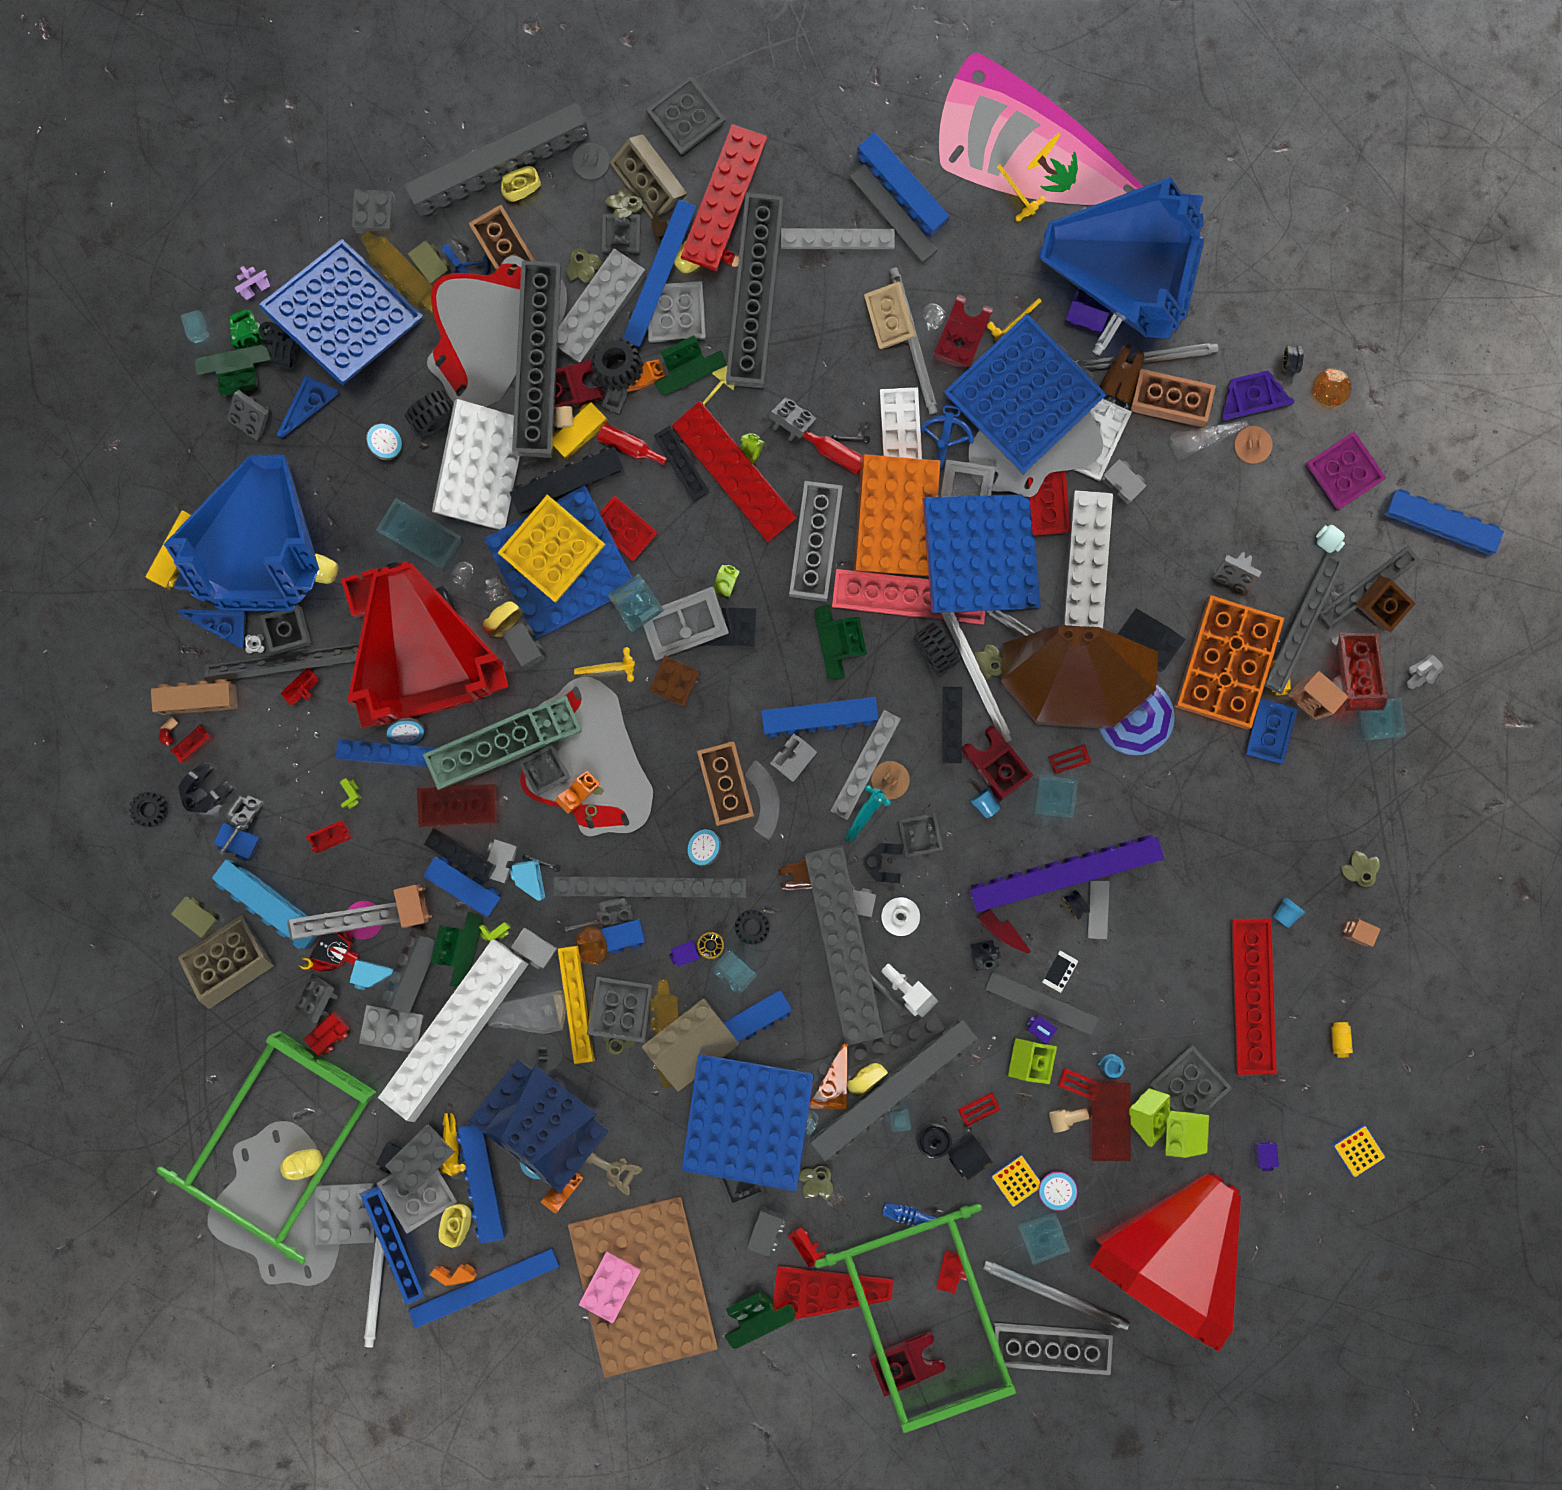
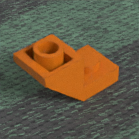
[626,359,666,392]
[555,771,600,814]
[541,1172,583,1214]
[430,1264,478,1286]

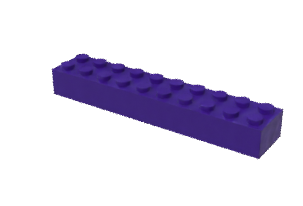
[968,835,1164,912]

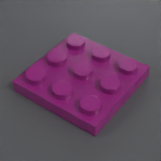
[1306,431,1386,511]

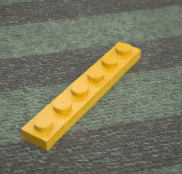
[558,946,595,1064]

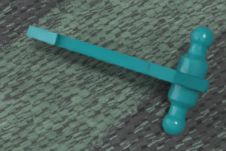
[845,785,891,843]

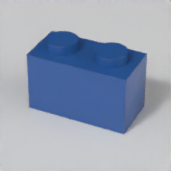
[214,822,262,861]
[601,919,646,954]

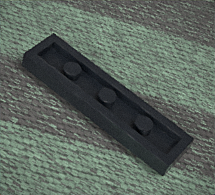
[654,426,709,501]
[942,686,962,764]
[424,828,497,882]

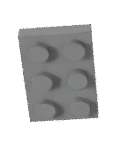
[359,1005,424,1053]

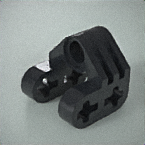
[258,322,302,369]
[178,762,234,813]
[863,843,903,884]

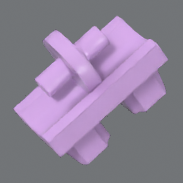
[235,266,270,300]

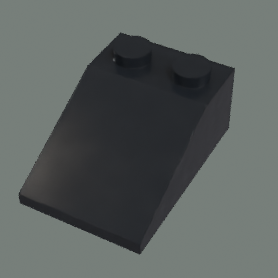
[697,608,756,649]
[1117,608,1186,672]

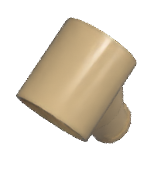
[554,406,574,428]
[1049,1108,1089,1133]

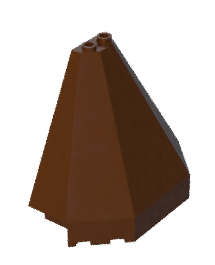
[1001,625,1158,729]

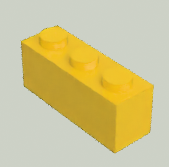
[553,402,609,460]

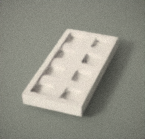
[880,387,922,459]
[1073,399,1132,481]

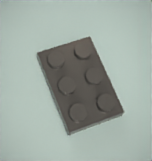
[385,1124,455,1194]

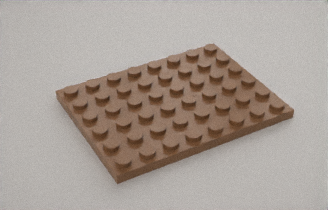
[568,1196,718,1378]

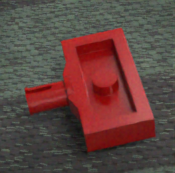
[280,668,319,706]
[936,1250,967,1294]

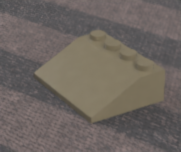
[178,915,274,1009]
[641,998,739,1092]

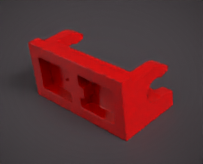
[170,724,214,764]
[306,821,352,854]

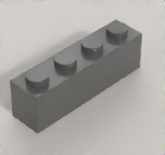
[381,931,436,1014]

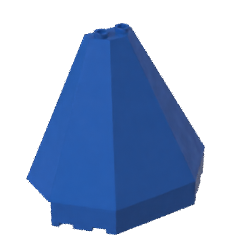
[1040,177,1204,339]
[164,455,319,611]

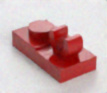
[788,1228,825,1267]

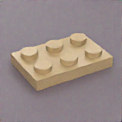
[864,282,916,349]

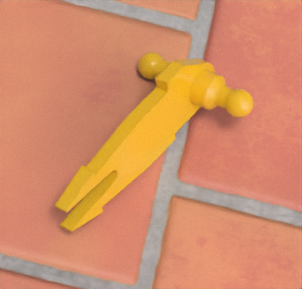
[997,164,1046,222]
[987,298,1042,342]
[574,647,635,682]
[439,1113,466,1176]

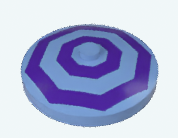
[1099,685,1175,756]

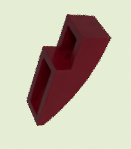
[977,909,1031,954]

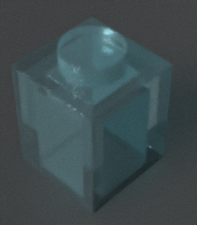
[180,310,209,342]
[888,1108,911,1132]

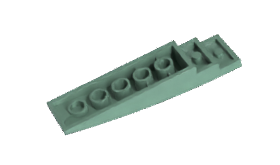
[423,696,582,790]

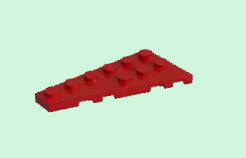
[773,1265,893,1321]

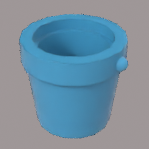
[970,787,1001,818]
[1274,896,1305,928]
[1097,1054,1126,1079]

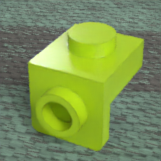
[740,433,764,463]
[713,565,740,598]
[340,778,362,809]
[479,922,511,942]

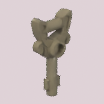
[585,1152,643,1196]

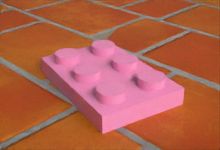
[579,1252,641,1323]

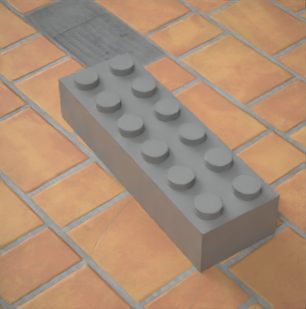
[557,249,646,364]
[789,481,843,602]
[991,1323,1113,1375]

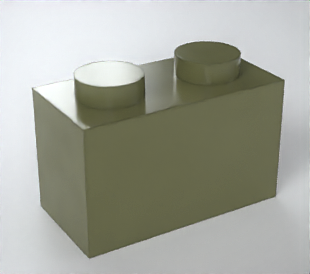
[408,240,451,288]
[171,896,218,940]

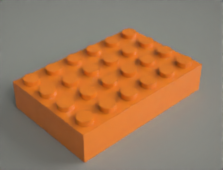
[853,454,940,577]
[1174,595,1284,730]

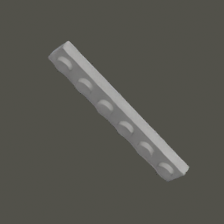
[781,228,895,249]
[831,710,901,820]
[287,902,400,940]

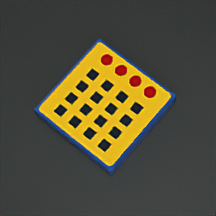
[1332,1124,1387,1179]
[990,1153,1041,1208]

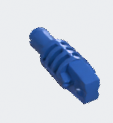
[882,1204,937,1229]

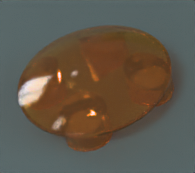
[1313,369,1352,407]
[576,927,607,965]

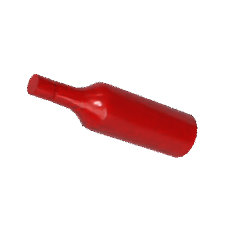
[597,423,667,465]
[802,431,862,474]

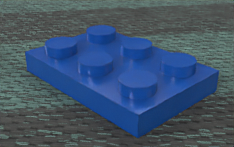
[1245,699,1298,764]

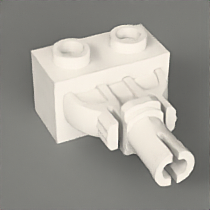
[881,964,939,1018]

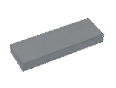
[1087,880,1110,939]

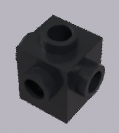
[970,940,1001,971]

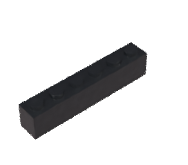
[509,446,624,516]

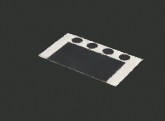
[1042,951,1078,993]

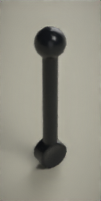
[831,435,870,444]
[522,854,561,872]

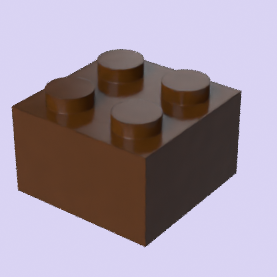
[1355,576,1416,633]
[649,656,701,708]

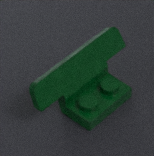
[654,335,726,395]
[195,344,271,396]
[814,604,867,679]
[430,912,483,987]
[725,1292,796,1349]

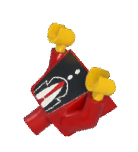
[298,913,360,972]

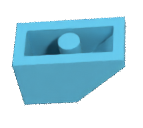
[510,860,545,901]
[349,960,395,990]

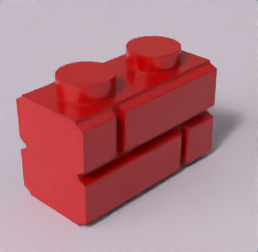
[304,1012,350,1056]

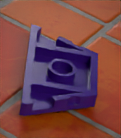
[1222,370,1295,421]

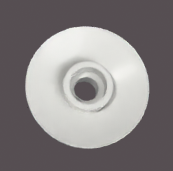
[881,897,920,936]

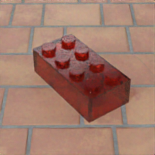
[1337,633,1388,711]
[417,784,499,827]
[1089,1081,1131,1161]

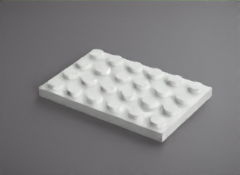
[432,399,520,530]

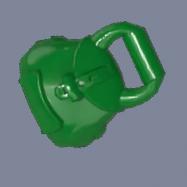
[229,309,265,349]

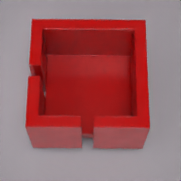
[341,568,379,618]

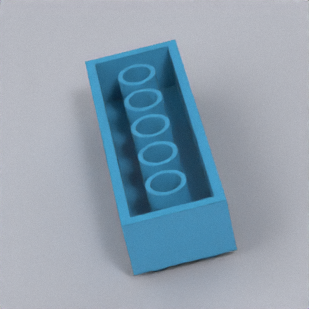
[212,860,321,949]

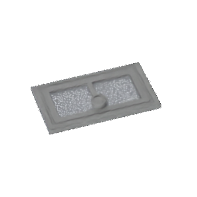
[940,460,996,497]
[640,586,729,661]

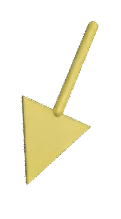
[703,366,735,405]

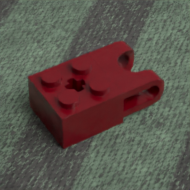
[933,295,993,371]
[554,360,606,413]
[962,726,1033,802]
[869,1332,946,1397]

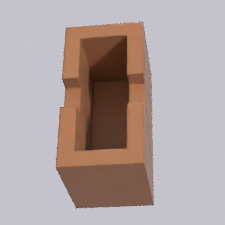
[1342,919,1381,947]

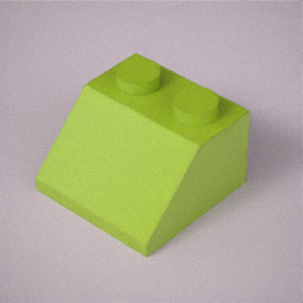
[1008,1038,1057,1084]
[1129,1088,1170,1147]
[1166,1111,1209,1158]

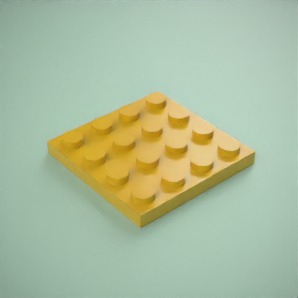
[498,495,606,603]

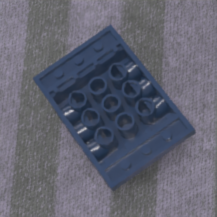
[468,1059,608,1193]

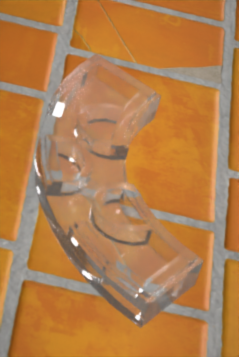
[744,760,780,840]

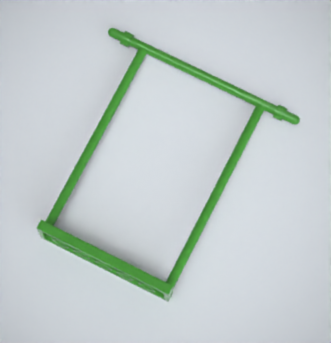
[156,1031,377,1264]
[814,1204,1016,1433]

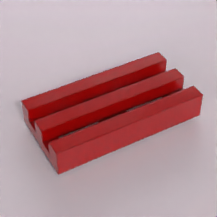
[1048,744,1091,775]
[1057,1068,1101,1100]
[957,1092,1001,1127]

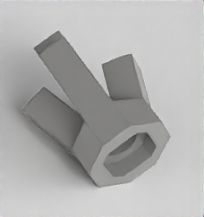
[1407,654,1444,689]

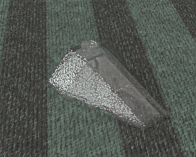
[1167,421,1248,463]
[488,990,566,1034]

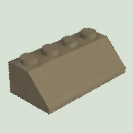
[610,134,687,219]

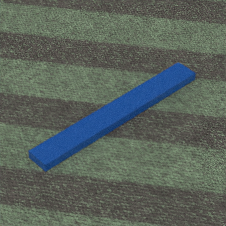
[622,199,696,348]
[408,1248,559,1328]

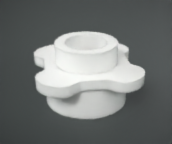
[245,634,265,654]

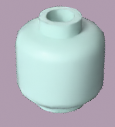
[1316,525,1345,553]

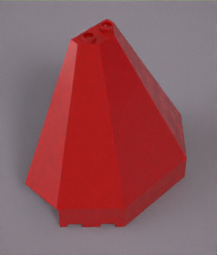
[347,562,509,728]
[1089,1174,1241,1352]

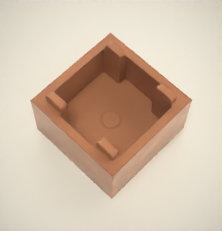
[393,885,432,928]

